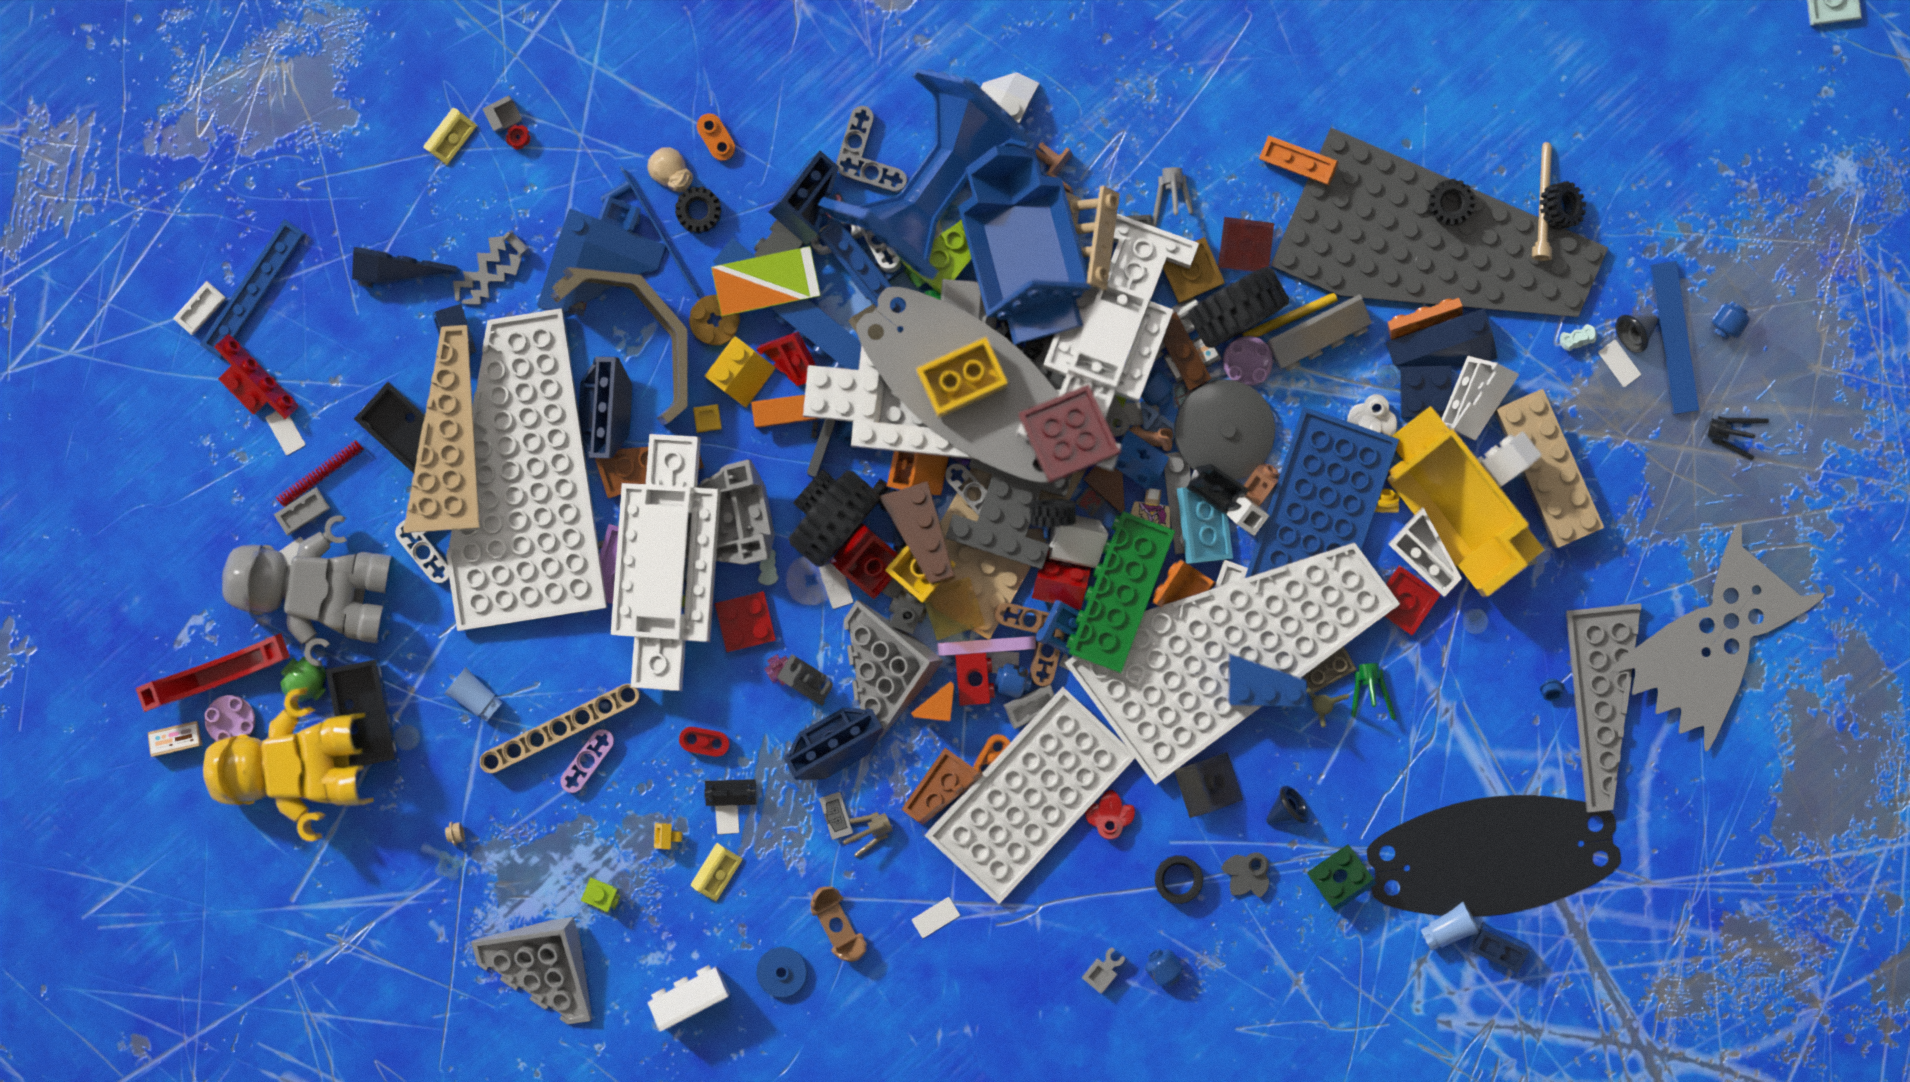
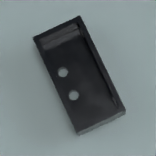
[354,382,425,474]
[326,659,399,767]

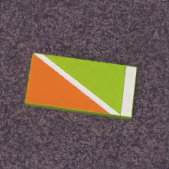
[711,246,821,317]

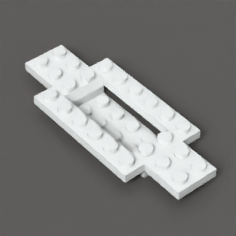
[803,346,1061,459]
[611,434,721,691]

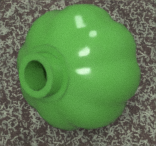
[280,656,326,702]

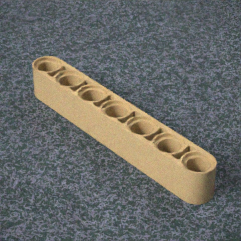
[479,684,641,773]

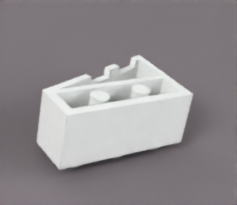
[1477,431,1542,488]

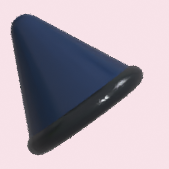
[1266,786,1309,825]

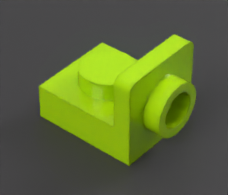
[581,877,621,913]

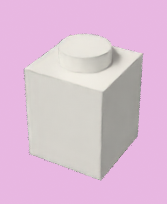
[1227,496,1269,536]

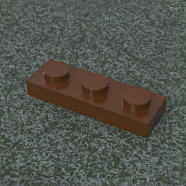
[1162,312,1212,391]

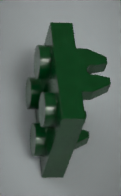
[1307,844,1377,912]

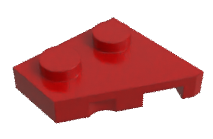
[757,331,816,386]

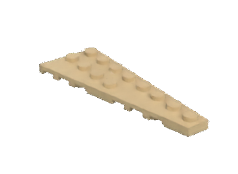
[403,325,480,533]

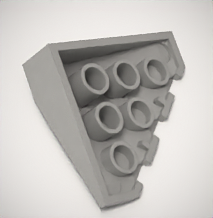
[843,600,943,742]
[471,917,592,1024]

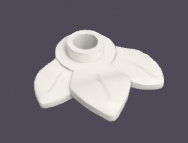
[1347,394,1397,436]

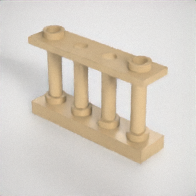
[1065,186,1120,291]

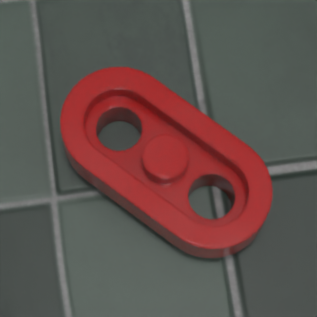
[679,727,730,757]

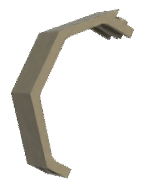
[550,267,687,426]

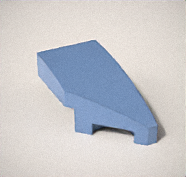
[1140,401,1175,444]

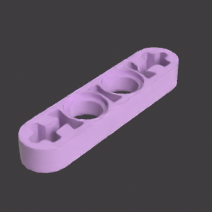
[937,636,1037,656]

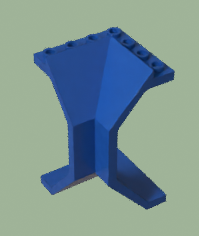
[818,68,1033,279]

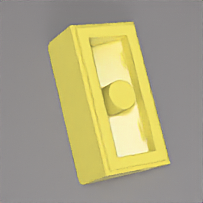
[424,108,478,165]
[691,843,743,901]

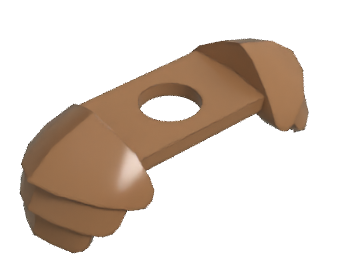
[810,886,866,962]

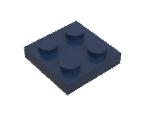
[1400,366,1452,418]

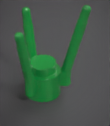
[1351,663,1396,720]

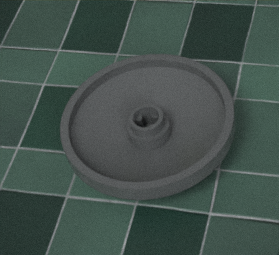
[1174,380,1275,480]

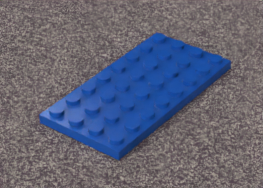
[1245,407,1399,578]

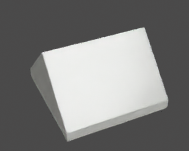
[1049,515,1108,568]

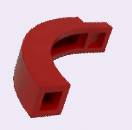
[135,634,290,712]

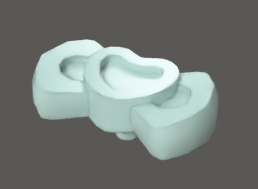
[1560,324,1597,351]
[758,549,779,586]

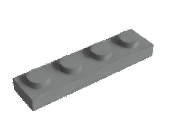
[1164,452,1191,554]

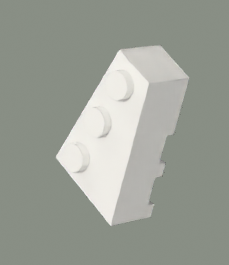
[1442,356,1519,440]
[1388,507,1462,597]

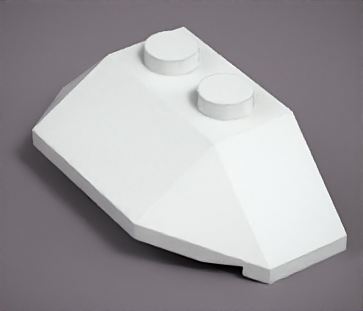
[981,72,1039,123]

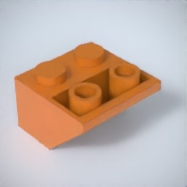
[887,451,949,495]

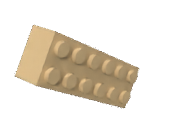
[1494,389,1604,549]

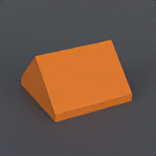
[911,681,954,721]

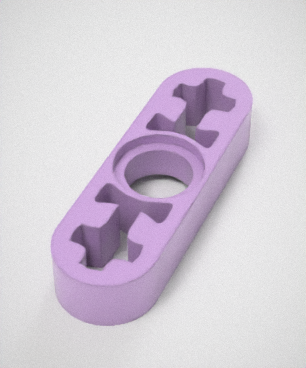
[561,729,614,793]

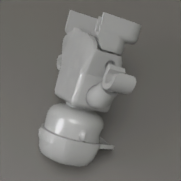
[222,516,393,666]

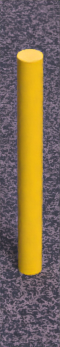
[1242,293,1338,338]

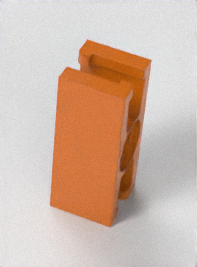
[751,395,818,428]

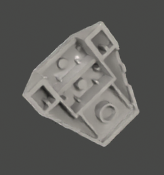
[685,459,775,564]

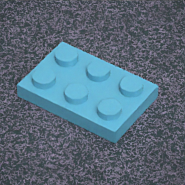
[1177,487,1233,564]

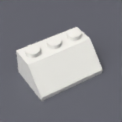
[648,965,730,1031]

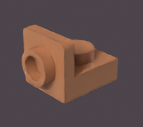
[1243,462,1280,506]

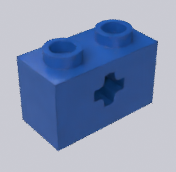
[1114,429,1169,490]

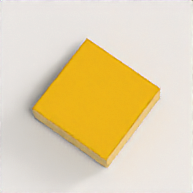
[693,404,722,433]

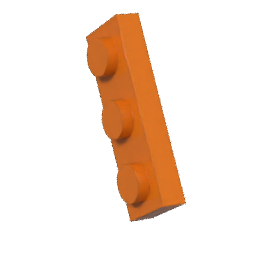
[1259,135,1339,186]
[1387,298,1463,340]

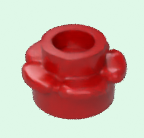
[506,125,531,150]

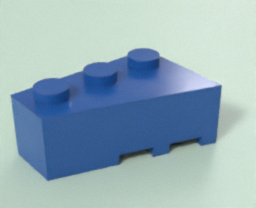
[1227,652,1306,706]

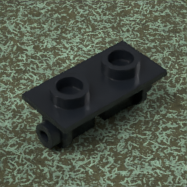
[704,779,756,806]

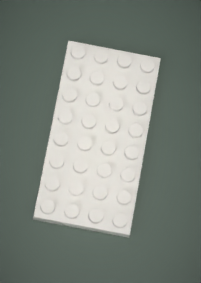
[925,687,1135,904]

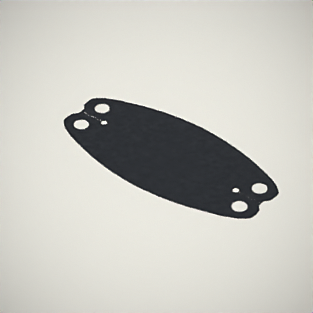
[1367,795,1621,916]

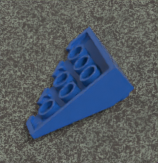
[537,208,666,313]

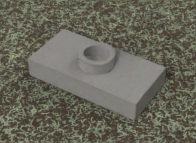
[274,487,331,536]
[1003,685,1054,729]

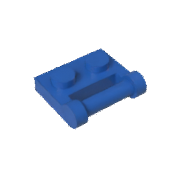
[1036,600,1079,659]

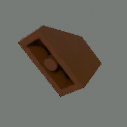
[1083,465,1125,513]

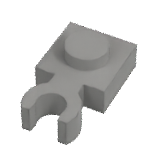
[1081,947,1125,994]

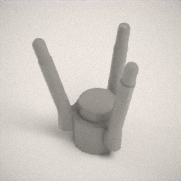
[1152,167,1193,227]

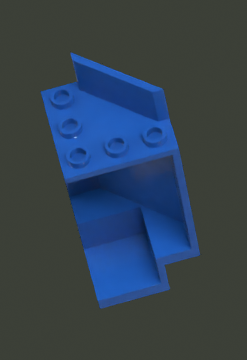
[958,145,1091,345]

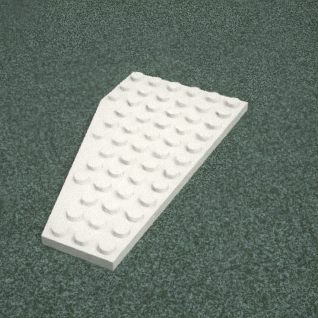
[446,308,607,631]
[1065,543,1400,785]

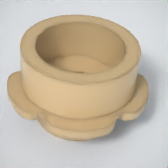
[445,821,465,846]

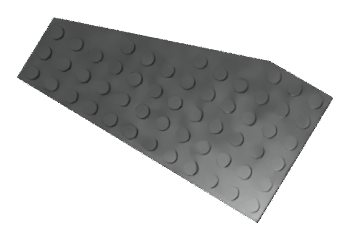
[1270,127,1608,317]

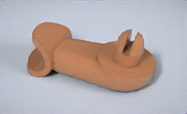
[1129,424,1173,451]

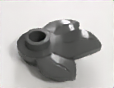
[1221,852,1269,898]

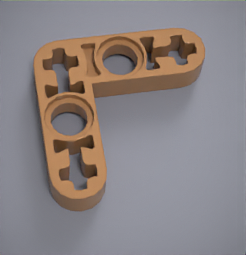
[993,603,1064,686]

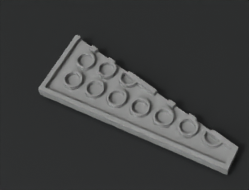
[1565,603,1641,812]

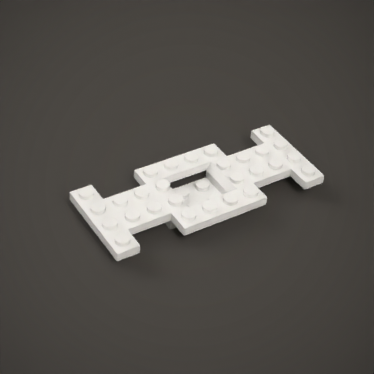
[1016,214,1199,471]

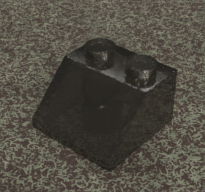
[1174,752,1243,818]

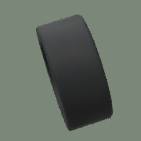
[1155,855,1203,904]

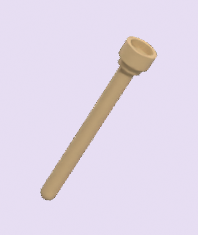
[1532,142,1552,261]

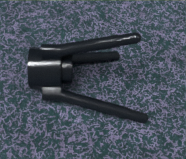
[1707,416,1769,460]

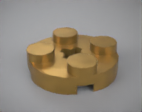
[689,295,740,346]

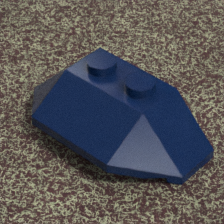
[578,357,633,459]
[784,708,884,780]

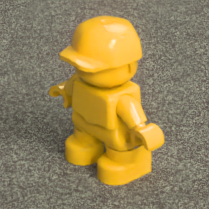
[203,687,374,841]

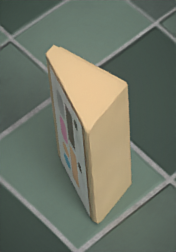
[148,721,203,757]

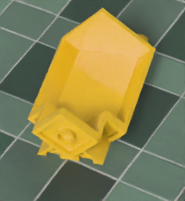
[1386,406,1545,597]

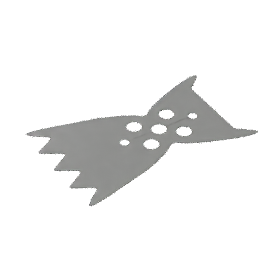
[1610,523,1825,752]

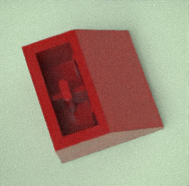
[1032,543,1091,610]

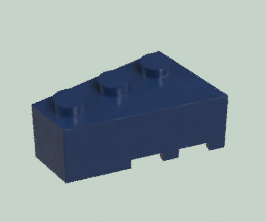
[769,151,839,245]

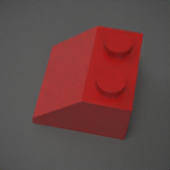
[829,523,899,599]

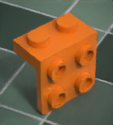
[1153,560,1216,608]

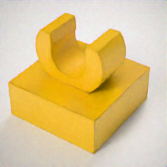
[654,823,682,849]

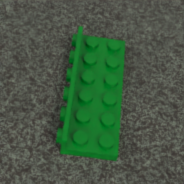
[1066,511,1175,673]

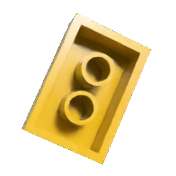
[916,337,1008,419]

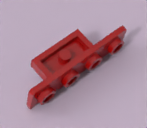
[214,334,299,419]

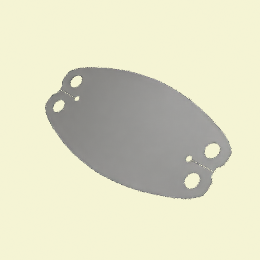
[856,287,1059,482]

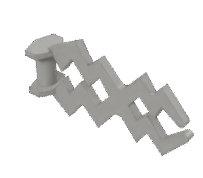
[453,230,529,304]

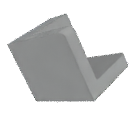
[483,95,522,134]

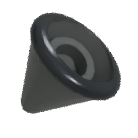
[1615,315,1658,353]

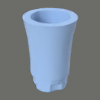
[444,667,502,721]
[1421,901,1480,951]

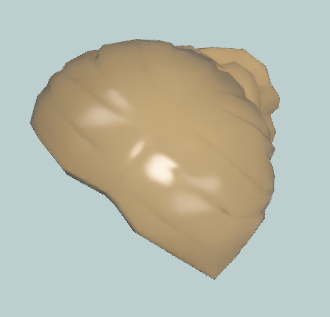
[647,147,693,192]

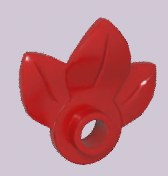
[1084,790,1135,840]

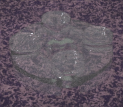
[786,556,836,605]

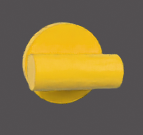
[1375,489,1399,513]

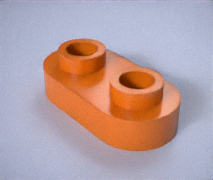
[697,113,735,161]
[973,734,1010,773]

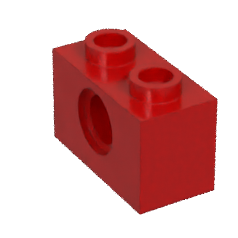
[956,653,995,706]

